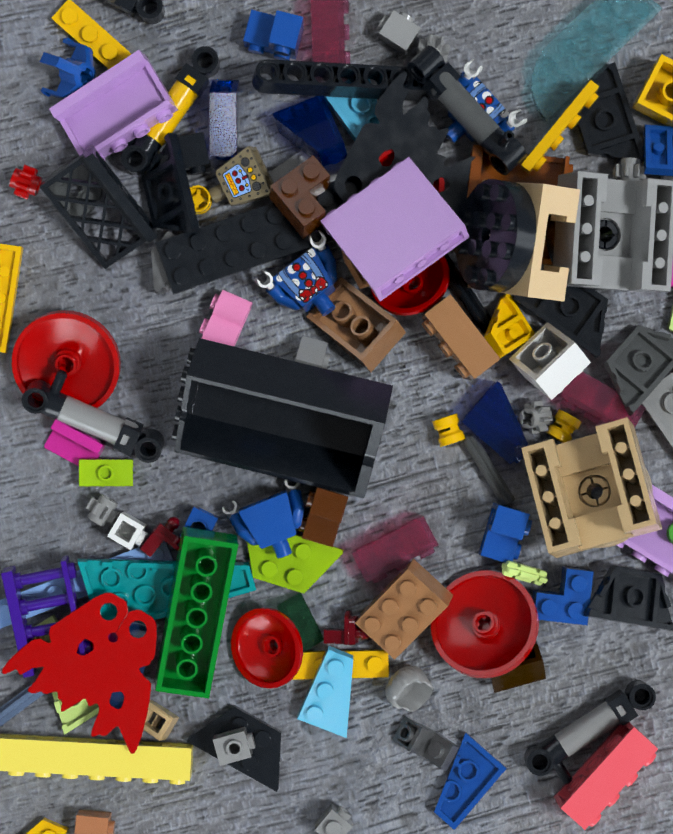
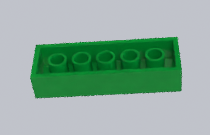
[155,527,239,698]

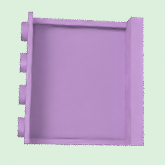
[320,157,469,301]

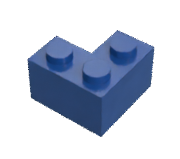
[243,9,304,60]
[478,502,532,563]
[532,566,594,625]

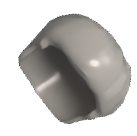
[385,666,434,712]

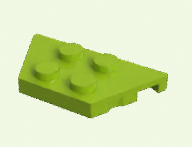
[247,535,344,594]

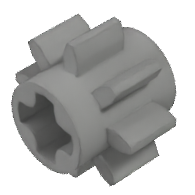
[416,34,450,64]
[613,158,646,182]
[519,400,553,434]
[85,494,120,527]

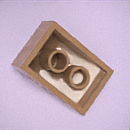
[306,277,406,372]

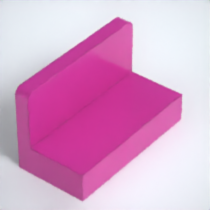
[44,419,106,466]

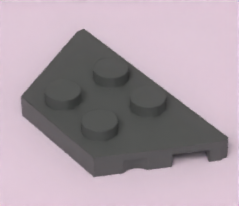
[604,325,673,416]

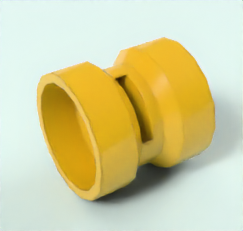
[190,185,212,215]
[545,409,582,443]
[432,413,465,447]

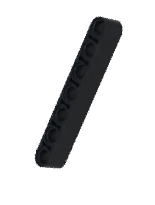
[252,59,431,101]

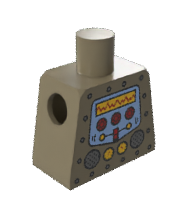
[209,146,273,206]

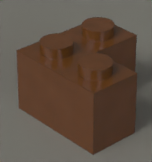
[270,155,330,238]
[298,487,349,547]

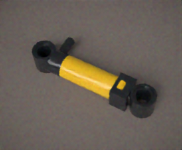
[121,46,220,175]

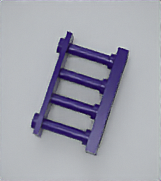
[1,555,93,678]

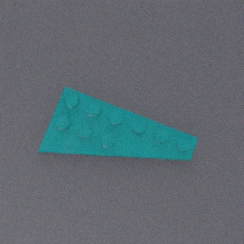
[77,558,256,629]

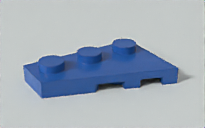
[434,733,507,830]

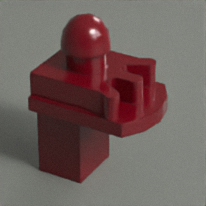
[139,517,180,557]
[324,610,369,645]

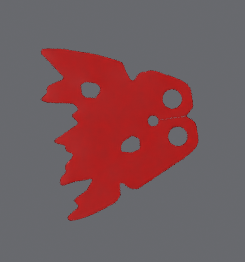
[1,593,157,754]

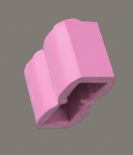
[199,290,253,347]

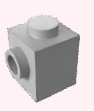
[377,10,421,56]
[295,336,330,369]
[213,727,256,766]
[315,803,353,834]

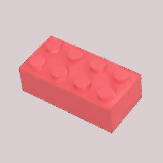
[554,722,658,830]

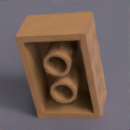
[421,294,500,380]
[355,558,453,660]

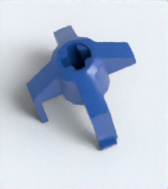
[40,38,96,99]

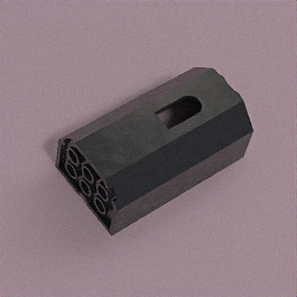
[171,338,393,498]

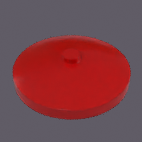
[12,310,121,408]
[431,570,539,678]

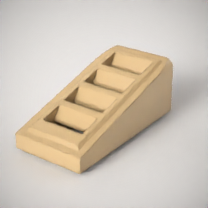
[143,699,179,741]

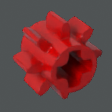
[9,164,42,200]

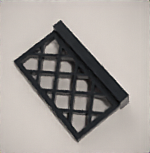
[39,145,158,269]

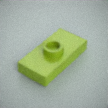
[79,459,133,486]

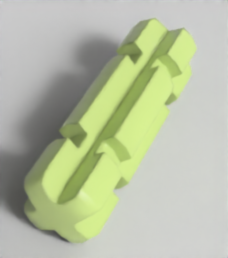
[501,560,548,586]

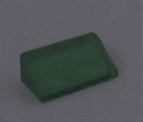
[277,592,324,652]

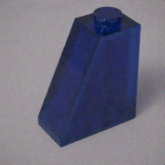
[209,79,239,160]
[272,96,347,167]
[460,381,528,464]

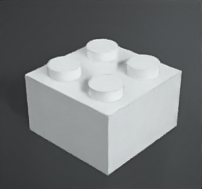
[509,322,591,400]

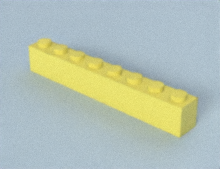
[0,733,193,785]

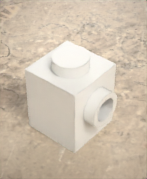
[107,511,148,550]

